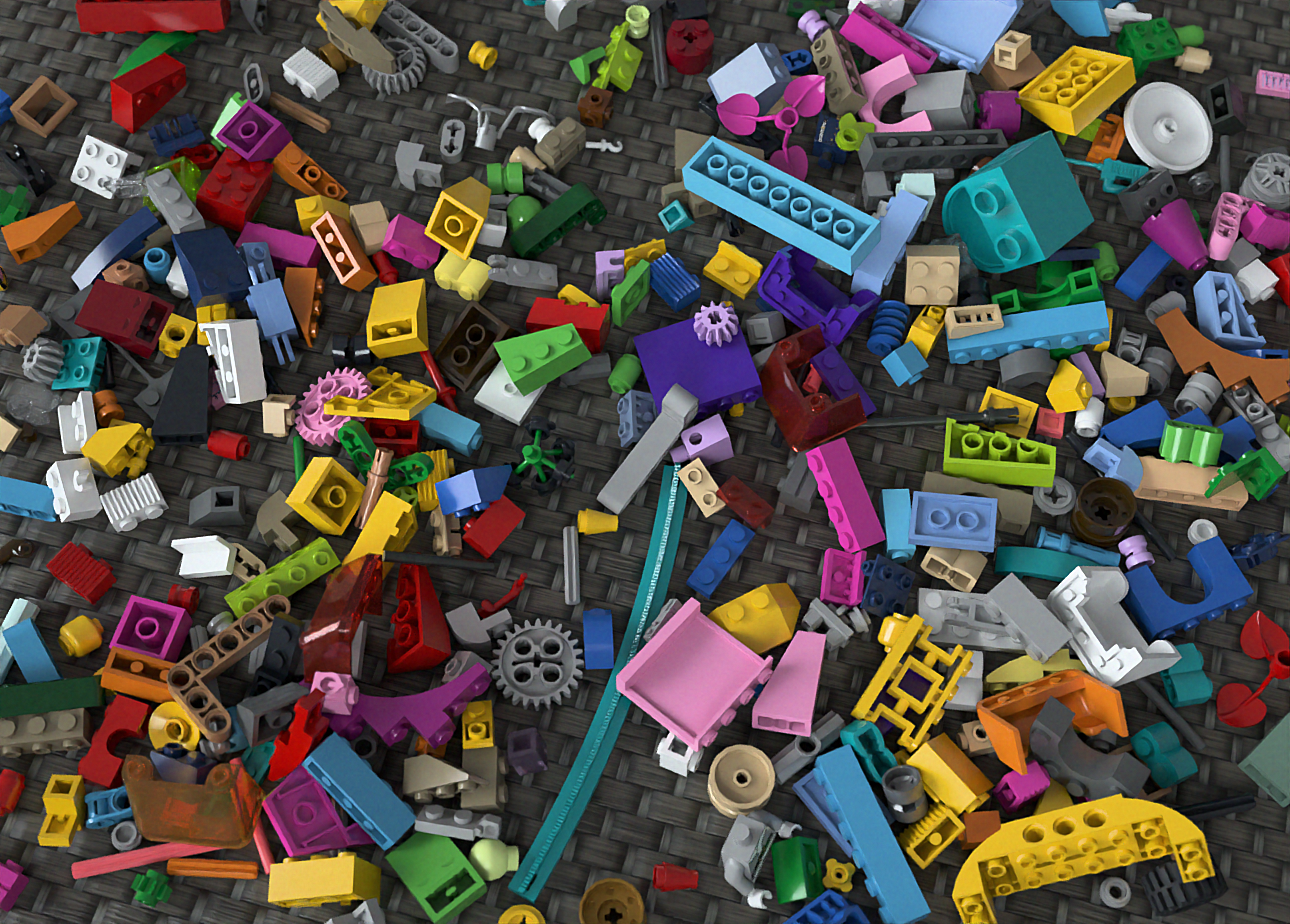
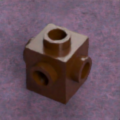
[577,85,614,129]

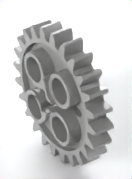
[491,618,584,711]

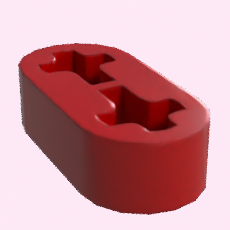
[170,144,219,173]

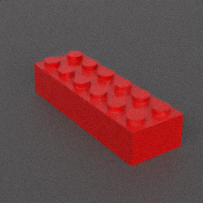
[75,0,232,34]

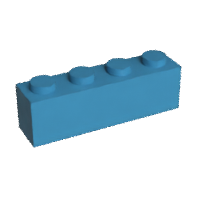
[301,732,417,851]

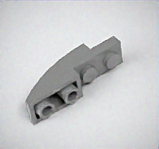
[1223,384,1290,472]

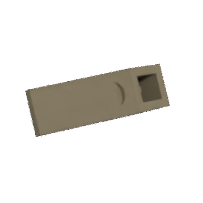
[402,754,489,803]

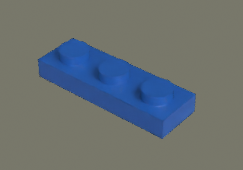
[686,519,755,599]

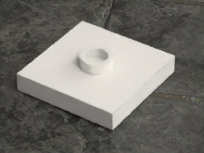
[474,360,547,426]

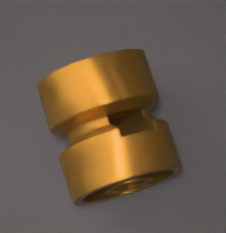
[319,43,360,75]

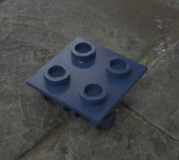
[148,113,206,157]
[1227,531,1290,572]
[860,554,916,619]

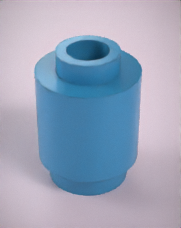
[144,248,173,284]

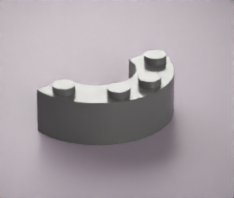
[1029,696,1151,800]

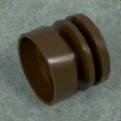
[1070,477,1137,549]

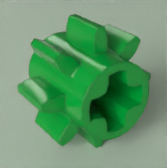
[131,869,173,908]

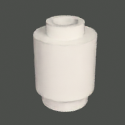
[1075,397,1105,438]

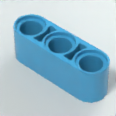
[0,476,59,522]
[2,618,64,683]

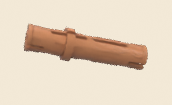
[354,447,394,530]

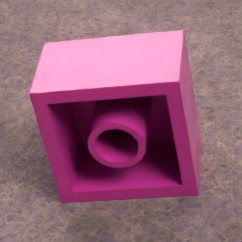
[109,595,193,664]

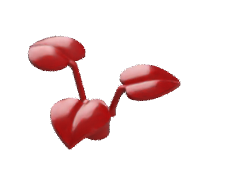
[1216,610,1290,728]

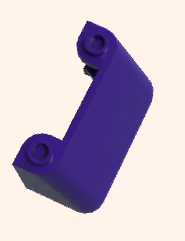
[757,244,882,348]

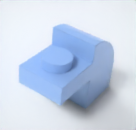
[1083,438,1143,492]

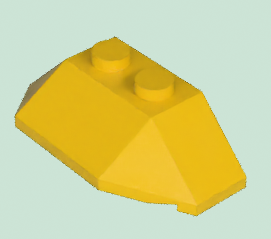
[707,583,801,656]

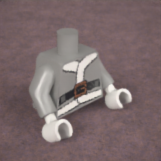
[721,809,802,909]

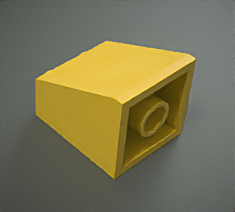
[424,176,491,261]

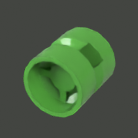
[487,162,524,195]

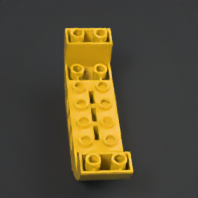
[952,794,1215,924]

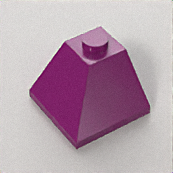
[215,100,293,162]

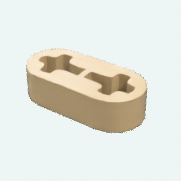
[231,543,267,583]

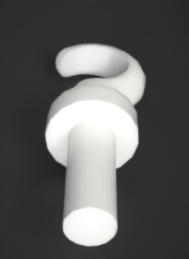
[585,139,623,152]

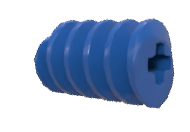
[867,300,910,357]

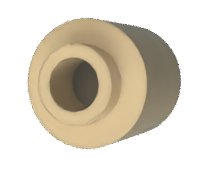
[1174,46,1212,74]

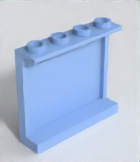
[897,0,1024,74]

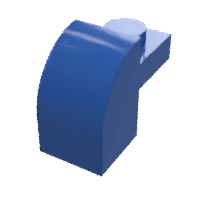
[583,608,614,670]

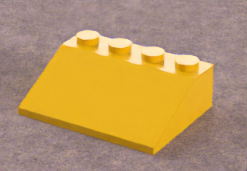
[1015,45,1136,136]

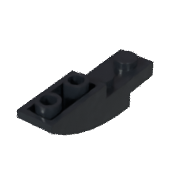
[249,611,306,697]

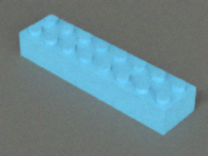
[682,136,881,275]

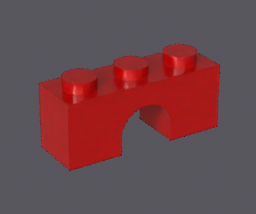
[77,694,154,791]

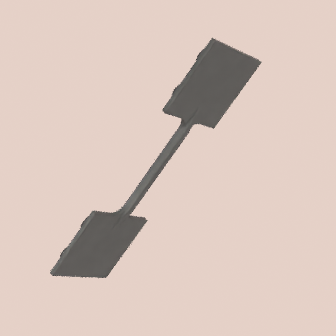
[49,283,174,422]

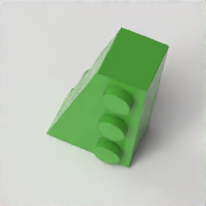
[493,323,592,396]

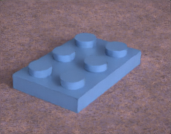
[908,491,998,552]
[792,770,896,858]

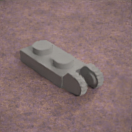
[488,254,558,291]
[944,597,1011,637]

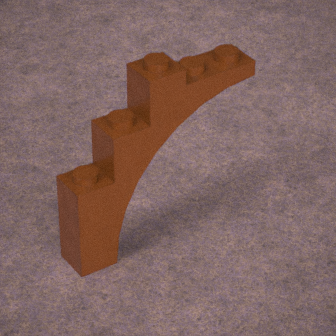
[1154,307,1290,407]

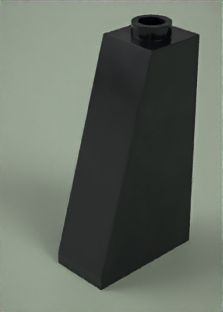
[151,344,213,446]

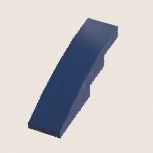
[71,206,162,290]

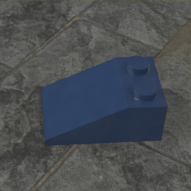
[171,227,252,308]

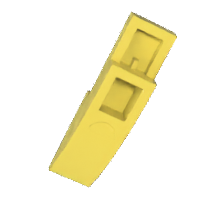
[982,649,1091,695]

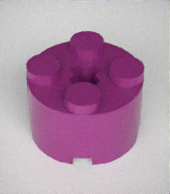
[975,90,1021,140]

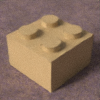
[904,245,960,305]

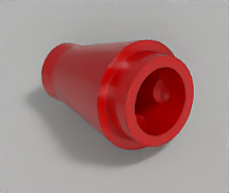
[653,861,698,892]

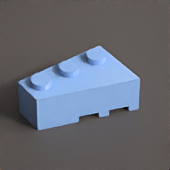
[1193,271,1266,351]

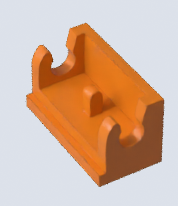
[1086,114,1126,164]

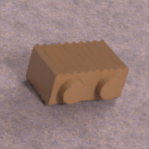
[0,304,47,347]

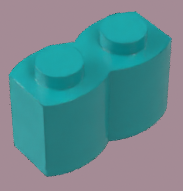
[1159,643,1213,708]
[840,720,898,784]
[1130,721,1198,789]

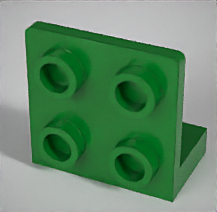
[1114,17,1185,79]
[1204,447,1286,501]

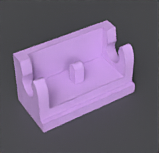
[596,250,625,302]

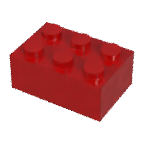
[196,148,274,233]

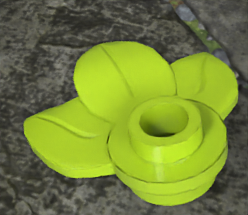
[835,113,875,151]

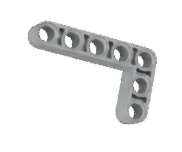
[376,0,460,73]
[596,383,699,516]

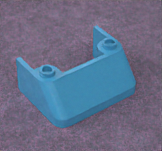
[1050,0,1139,37]

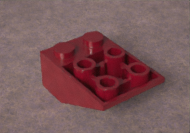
[74,279,175,359]

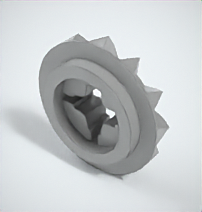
[1032,476,1076,517]

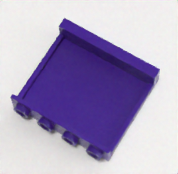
[633,305,763,419]

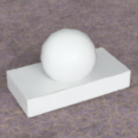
[1104,2,1152,33]

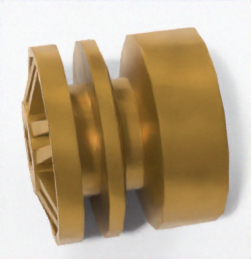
[579,878,647,924]

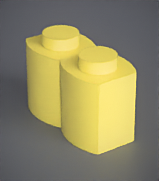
[434,250,493,302]

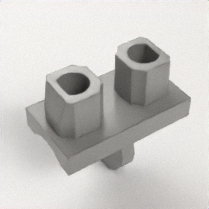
[801,598,854,652]

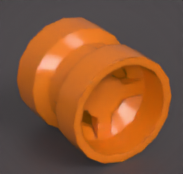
[92,390,125,427]

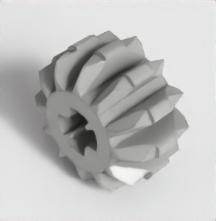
[22,337,65,384]

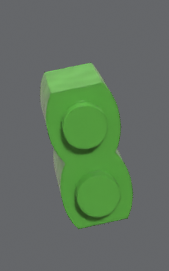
[1159,420,1224,468]

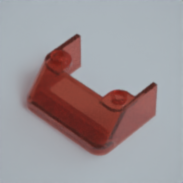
[758,324,867,452]
[299,553,383,684]

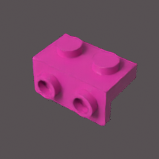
[820,548,867,610]

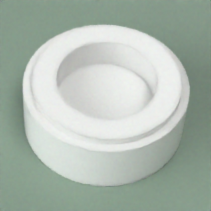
[1188,519,1218,545]

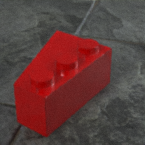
[110,53,186,134]
[526,297,610,354]

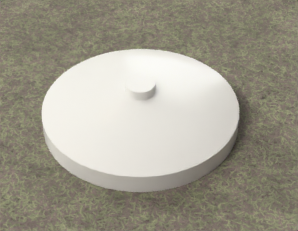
[1123,82,1212,175]

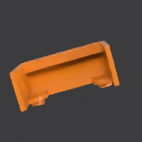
[976,669,1129,776]

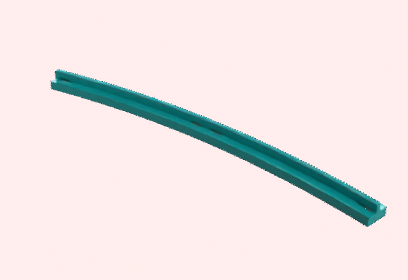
[508,462,688,904]

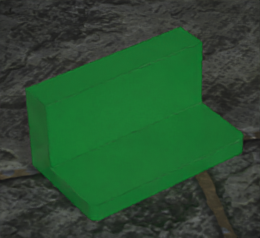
[771,836,824,905]

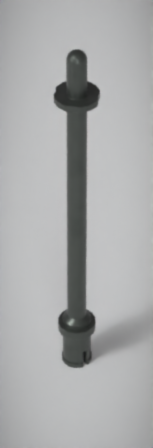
[805,406,1019,438]

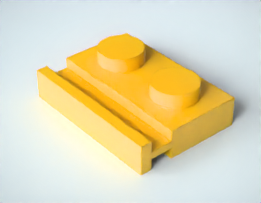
[975,386,1039,439]

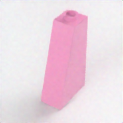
[752,630,826,737]

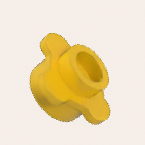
[823,859,855,893]

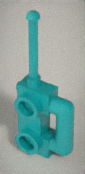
[1064,157,1149,195]

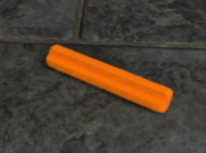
[167,858,259,879]

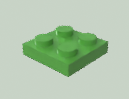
[611,259,650,327]

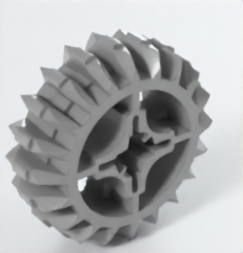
[362,35,427,95]

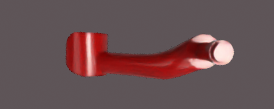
[477,572,528,619]

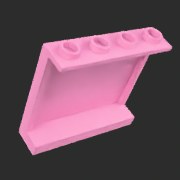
[616,597,773,753]

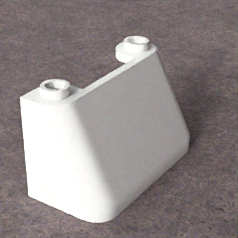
[1046,566,1182,687]

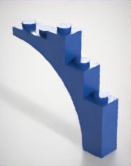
[1097,399,1279,500]

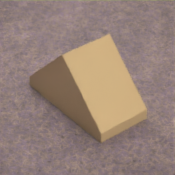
[1099,351,1150,398]

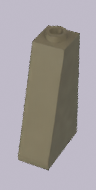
[675,129,769,183]

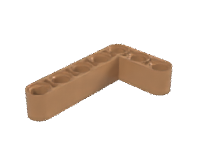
[166,594,291,743]

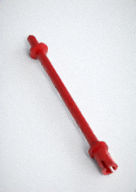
[372,251,459,414]

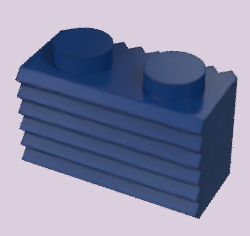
[650,252,701,313]

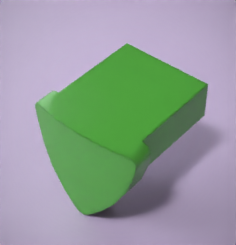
[569,46,606,84]

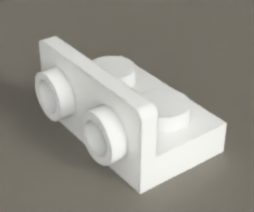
[58,391,97,454]

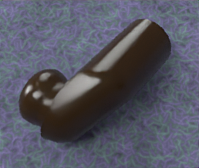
[0,539,35,566]

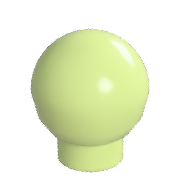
[469,838,519,881]

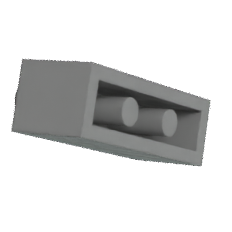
[145,168,206,234]
[983,572,1074,664]

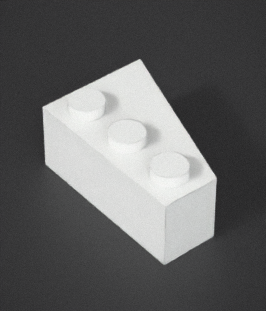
[198,319,267,404]

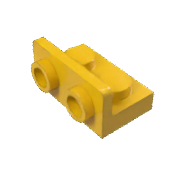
[703,241,763,300]

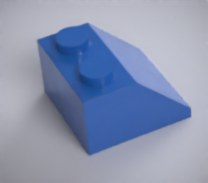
[435,465,512,518]

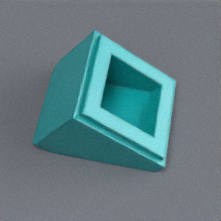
[658,199,695,233]

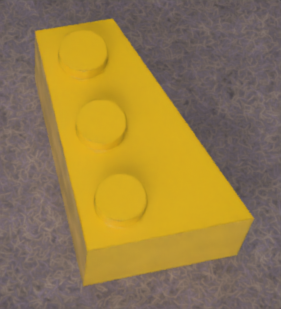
[268,852,381,907]

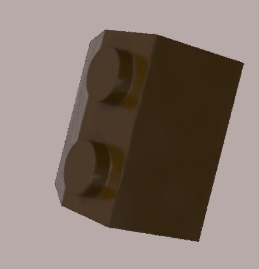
[432,299,522,392]

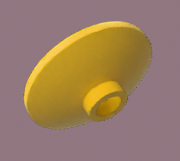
[149,701,201,752]

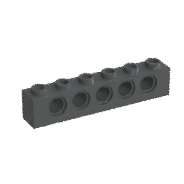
[858,129,1009,172]

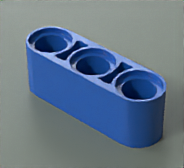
[1115,241,1174,302]

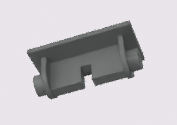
[524,168,572,203]

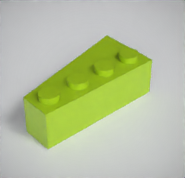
[943,418,1056,488]

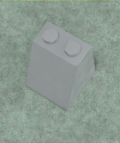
[902,69,976,131]

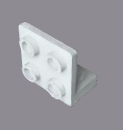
[70,135,144,199]

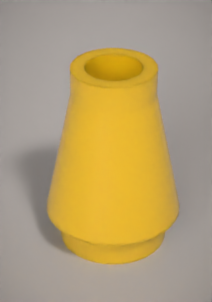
[577,508,618,535]

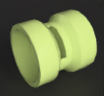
[626,5,649,39]

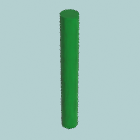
[293,436,306,484]

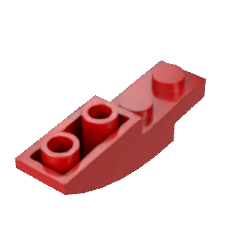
[268,688,330,782]

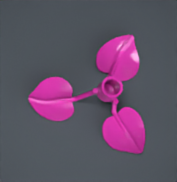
[717,75,826,182]

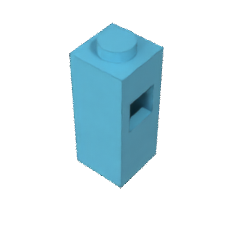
[411,402,483,457]
[878,489,916,563]

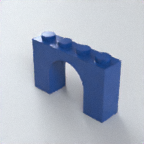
[1123,535,1254,642]

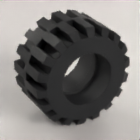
[1140,852,1229,917]

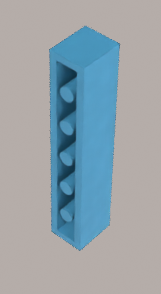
[945,301,1109,364]
[813,744,931,924]

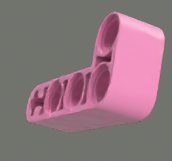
[1206,192,1267,261]

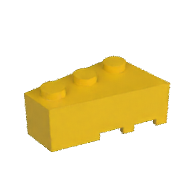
[341,490,419,594]

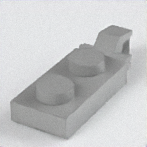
[415,805,502,841]

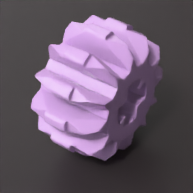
[694,301,739,347]

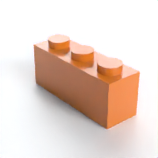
[310,211,378,292]
[100,646,189,704]

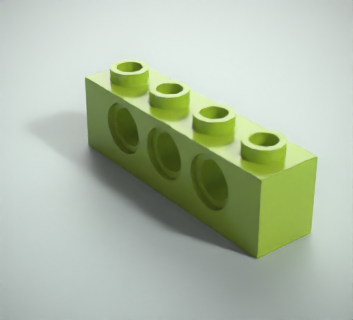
[224,537,341,619]

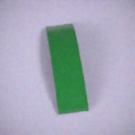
[114,30,196,79]

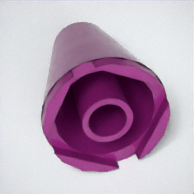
[1141,198,1210,271]

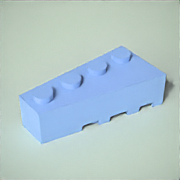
[850,189,928,298]

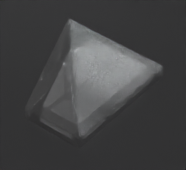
[103,171,149,198]

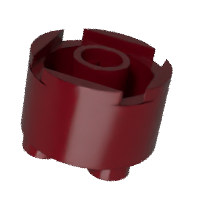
[666,19,714,75]

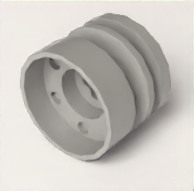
[1238,153,1290,212]

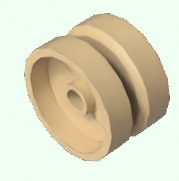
[708,744,775,819]

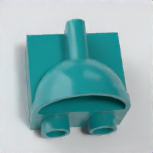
[942,130,1095,273]

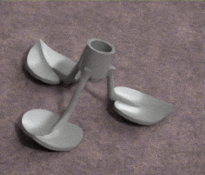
[446,93,556,151]

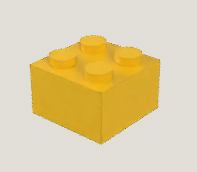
[285,457,366,535]

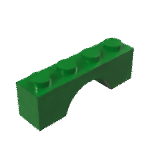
[1035,260,1083,361]
[992,267,1105,316]

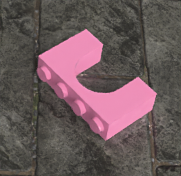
[858,54,935,133]

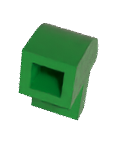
[0,184,31,226]

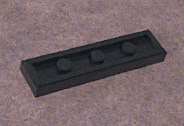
[698,91,783,160]

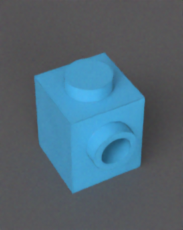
[881,340,929,387]

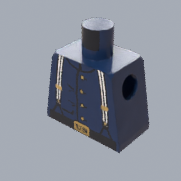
[812,110,859,169]

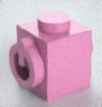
[310,672,359,715]

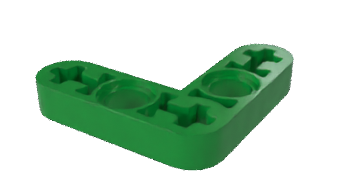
[338,420,434,492]

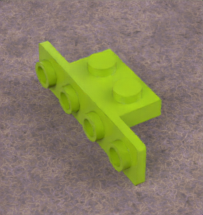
[592,20,643,92]

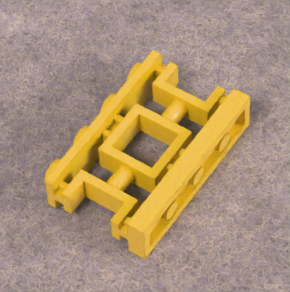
[850,614,974,753]

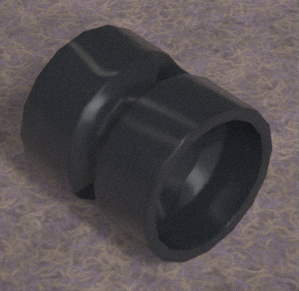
[957,278,992,321]
[332,332,374,366]

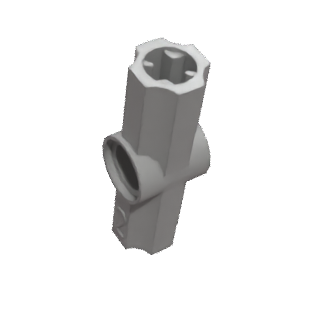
[770,710,846,785]

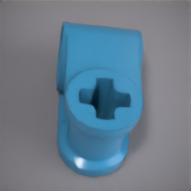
[84,786,147,829]

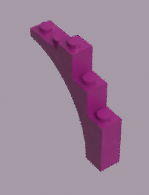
[298,662,492,749]

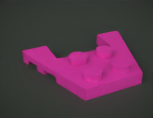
[262,736,376,857]

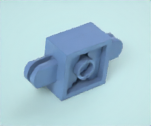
[246,262,299,365]

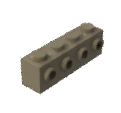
[810,28,868,116]
[0,708,94,757]

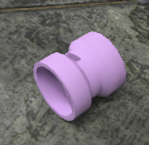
[798,10,831,43]
[1118,535,1155,571]

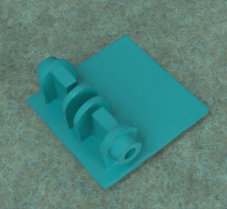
[51,337,108,393]

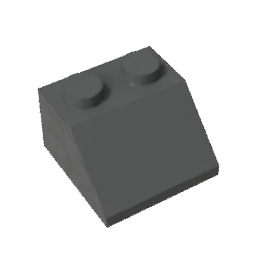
[236,682,310,748]

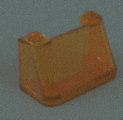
[121,754,266,849]

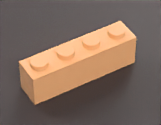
[1133,456,1248,511]

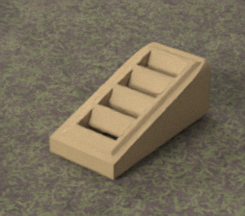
[944,304,1004,339]

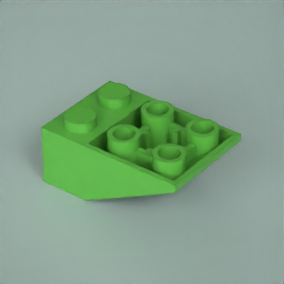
[385,831,488,924]

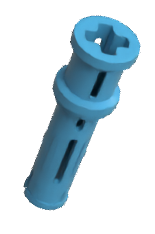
[1033,526,1120,567]

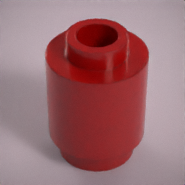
[207,429,251,461]
[0,769,26,817]

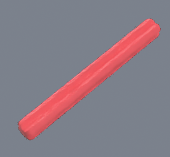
[72,832,225,879]

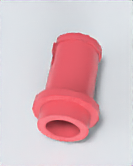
[802,364,823,393]

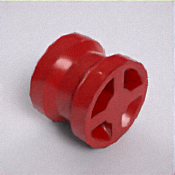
[167,584,200,615]

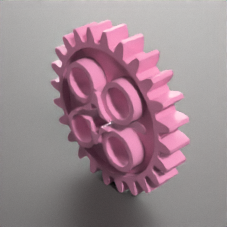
[294,367,374,447]

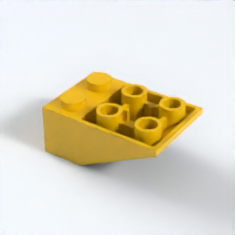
[367,278,429,359]

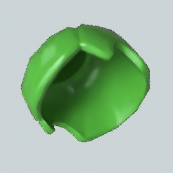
[506,196,544,233]

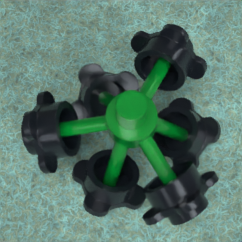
[502,416,575,497]

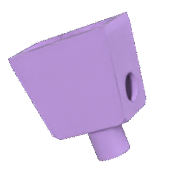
[669,414,734,466]

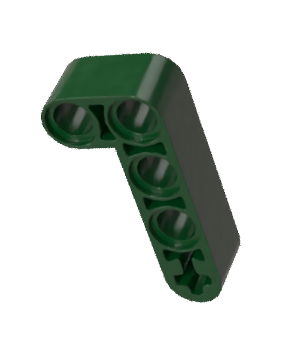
[509,182,607,261]
[0,675,107,718]

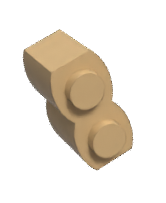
[349,201,390,256]
[920,546,988,593]

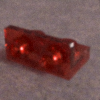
[716,475,775,529]

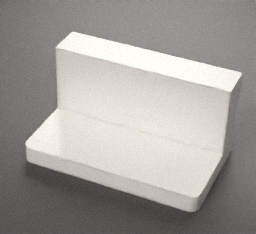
[171,535,237,579]

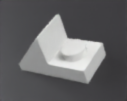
[477,208,507,247]

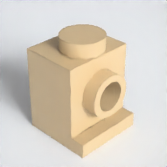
[994,30,1031,70]
[262,394,296,437]
[956,720,995,758]

